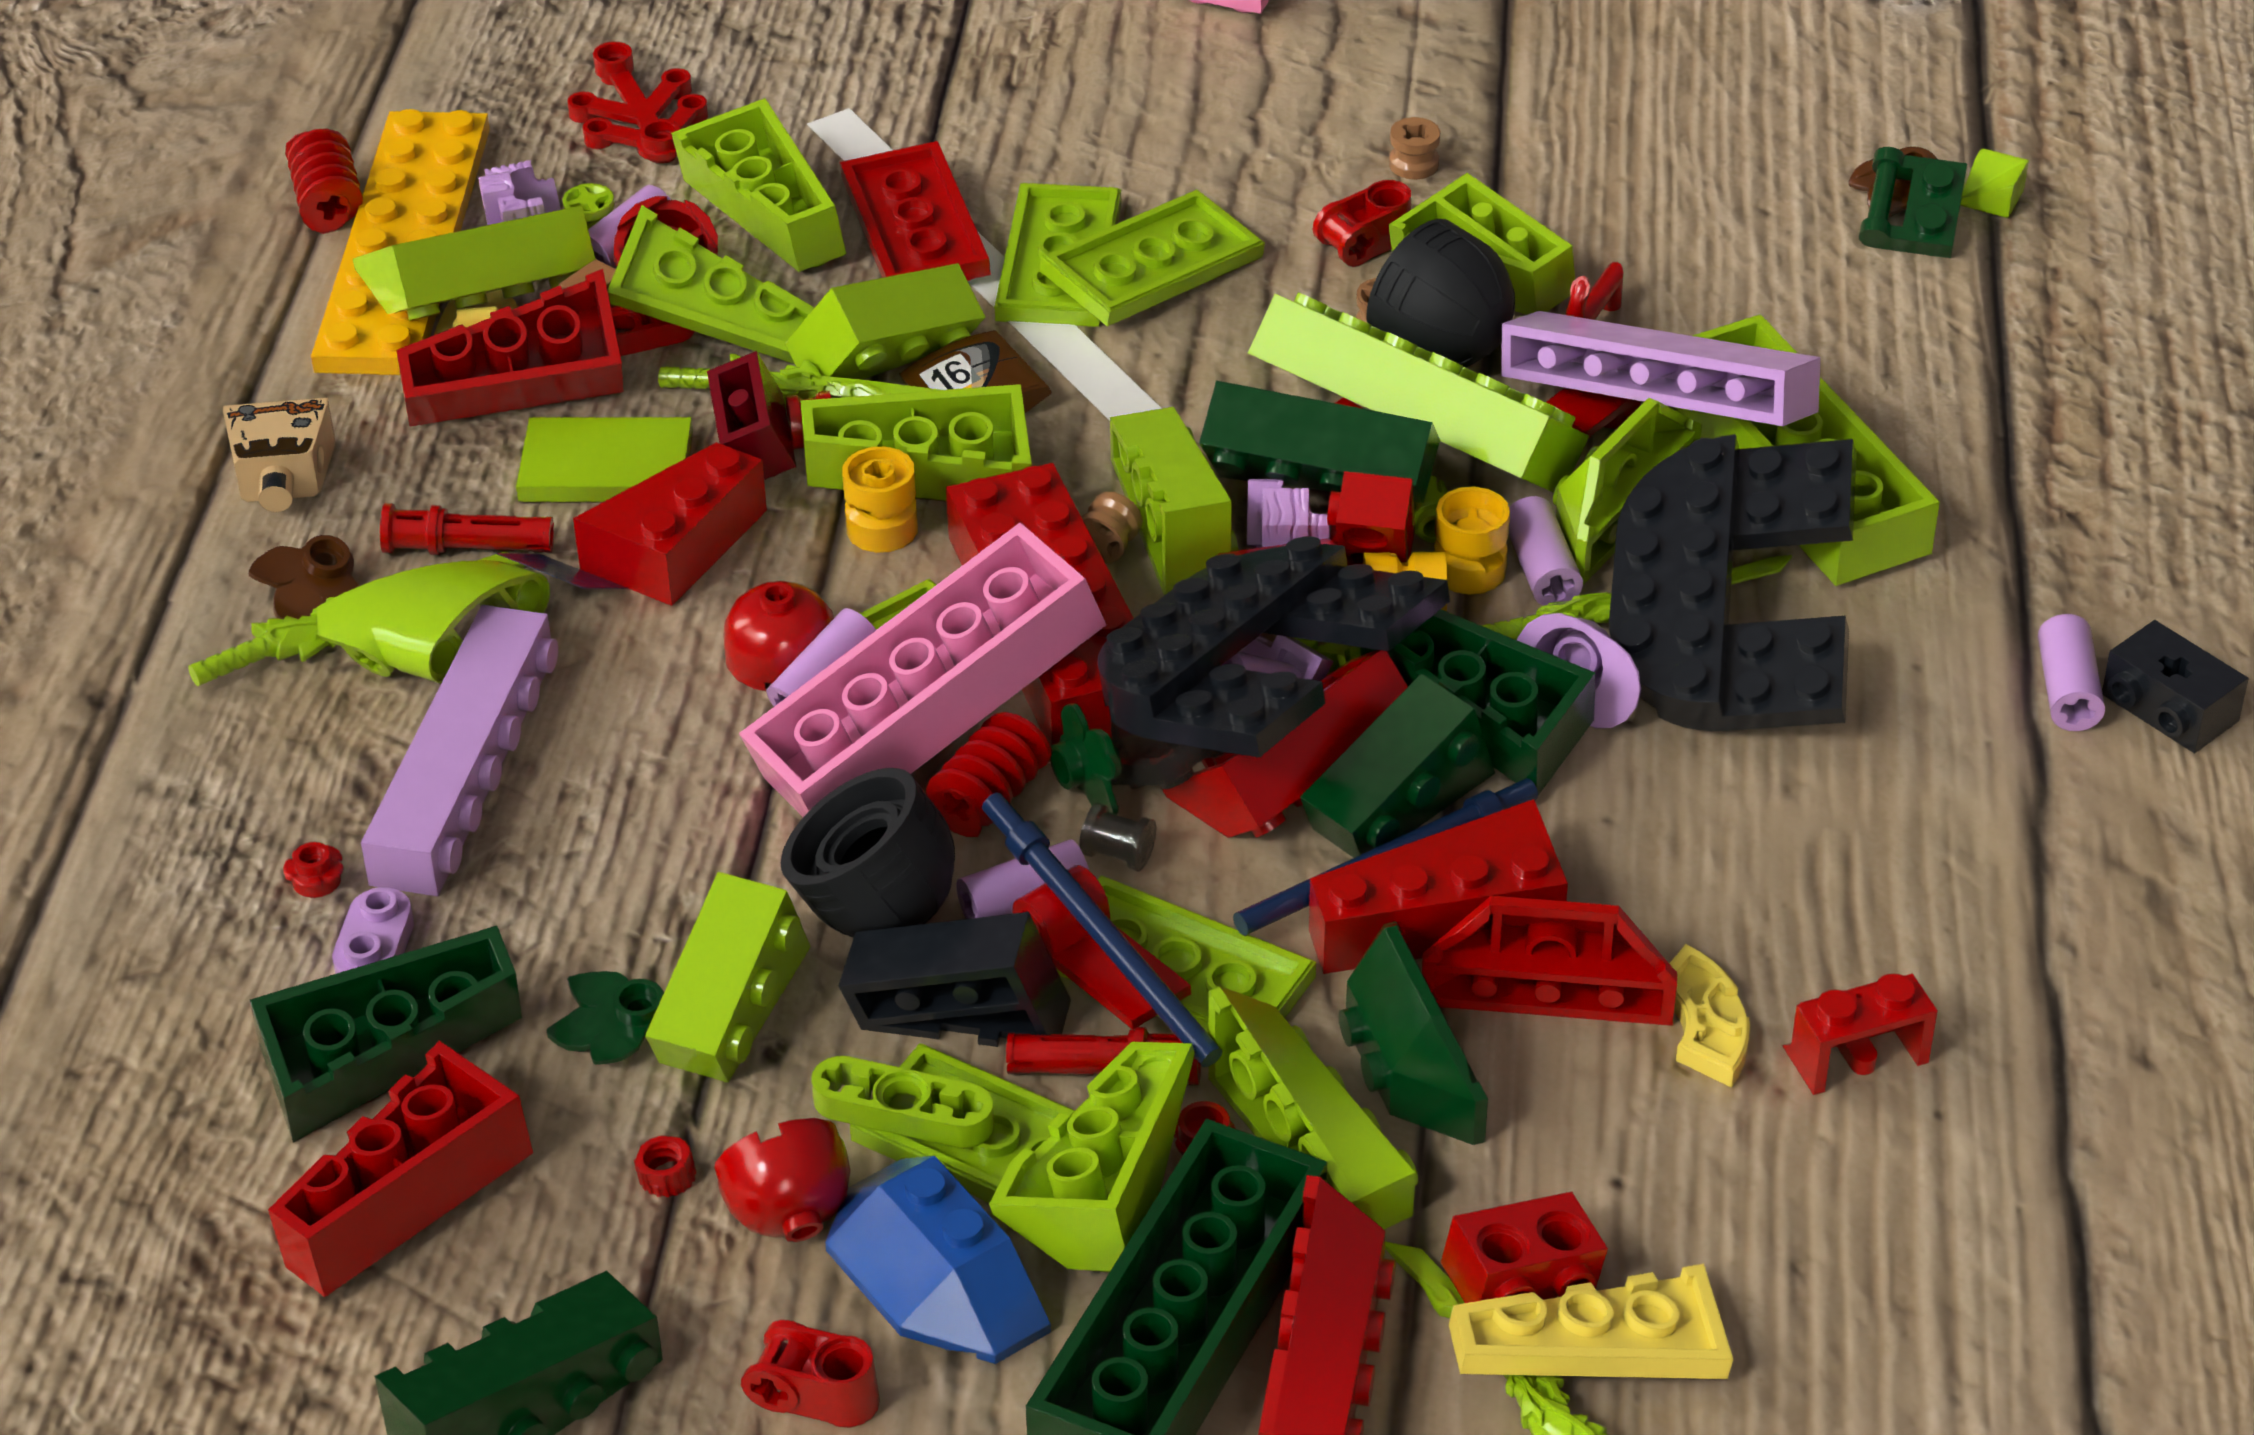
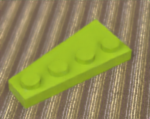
[607,205,814,364]

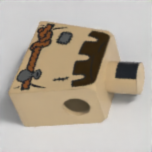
[223,398,335,512]

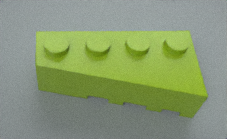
[671,98,847,272]
[1110,407,1239,595]

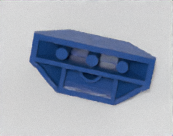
[825,1155,1051,1364]

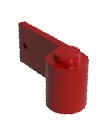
[1012,865,1191,1030]

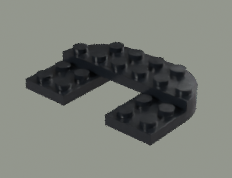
[1609,434,1856,731]
[1097,536,1450,758]

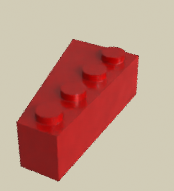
[1309,799,1568,974]

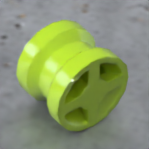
[562,183,615,229]

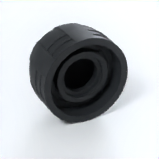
[1366,219,1515,368]
[780,768,955,938]

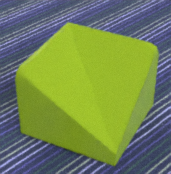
[1961,149,2029,218]

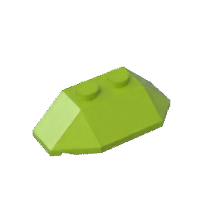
[1553,398,1702,585]

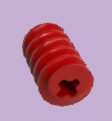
[285,128,363,234]
[926,712,1052,837]

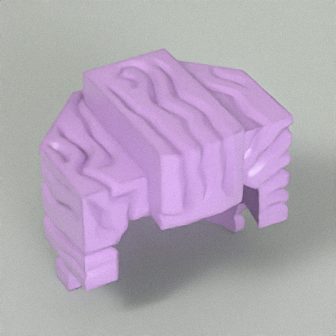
[478,160,561,225]
[1247,479,1330,548]

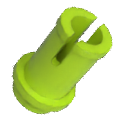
[1414,476,1447,543]

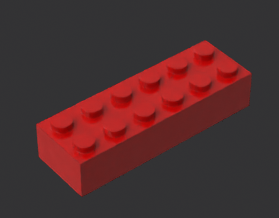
[946,463,1134,746]

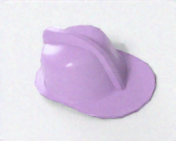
[1517,613,1641,728]

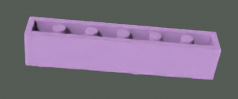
[1501,311,1821,426]
[361,605,558,896]

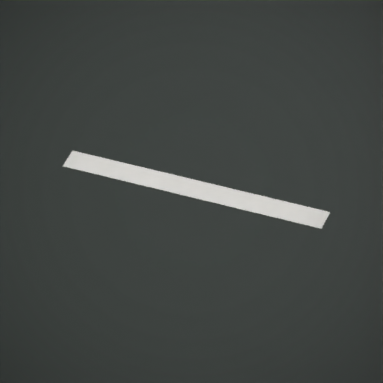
[807,108,1162,421]

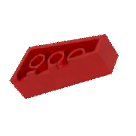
[396,269,624,427]
[268,1040,533,1297]

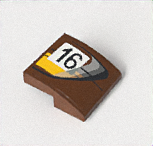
[899,330,1052,413]

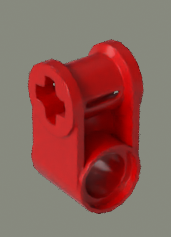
[1312,180,1411,267]
[741,1320,880,1428]

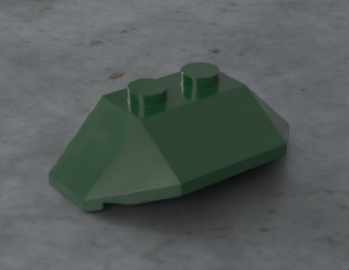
[1338,921,1488,1145]

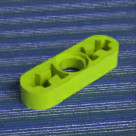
[811,1056,994,1148]

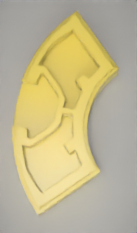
[1669,944,1750,1088]

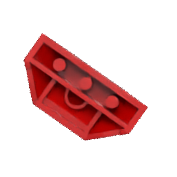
[1422,896,1678,1026]

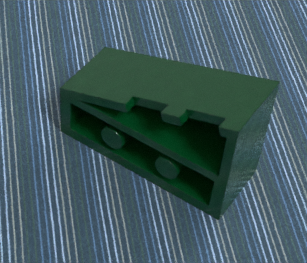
[1300,673,1495,858]

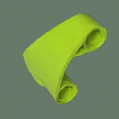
[317,560,550,684]

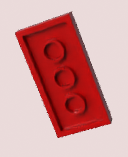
[840,141,991,281]

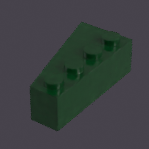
[1199,380,1440,503]
[1360,609,1595,795]

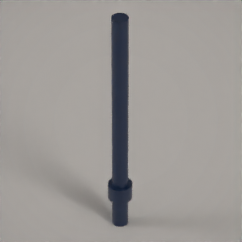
[1233,778,1538,936]
[982,793,1222,1068]

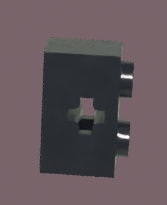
[2102,620,2249,754]

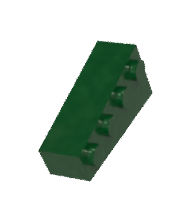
[250,926,522,1143]
[375,1270,663,1435]

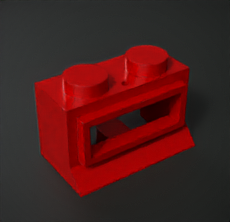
[1782,973,1938,1095]

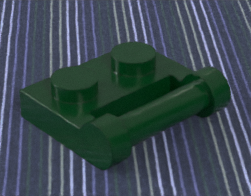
[1859,147,1967,259]

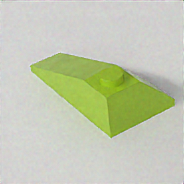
[989,1042,1194,1272]

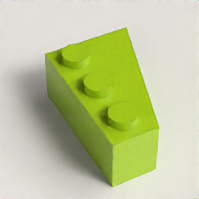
[1389,173,1575,315]
[645,872,811,1083]

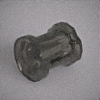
[1079,803,1157,872]

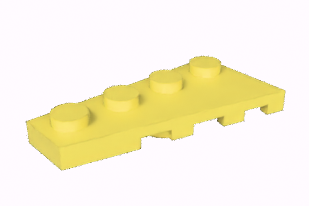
[1449,1264,1733,1379]

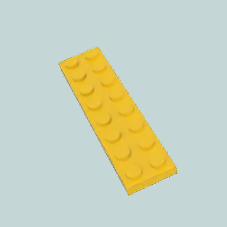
[311,109,490,375]

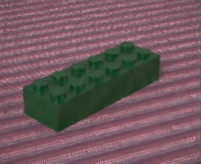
[1026,1119,1327,1435]

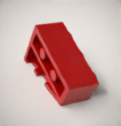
[573,442,767,606]

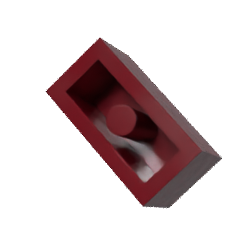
[707,351,797,480]

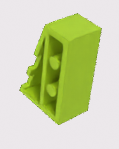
[785,263,986,380]

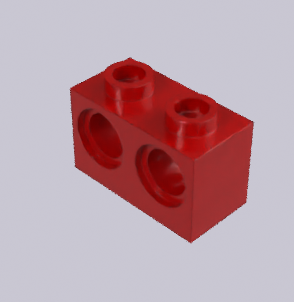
[1327,471,1415,566]
[1441,1191,1608,1303]

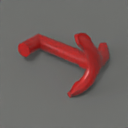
[1566,262,1624,320]

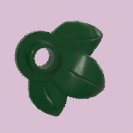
[1050,703,1122,817]
[546,971,664,1065]

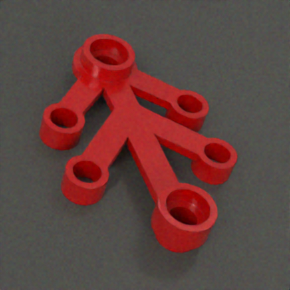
[567,42,708,164]

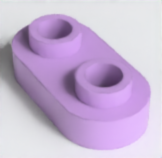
[332,887,414,974]

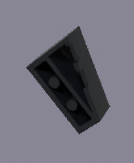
[838,912,1071,1047]

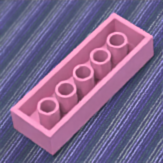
[739,523,1106,817]

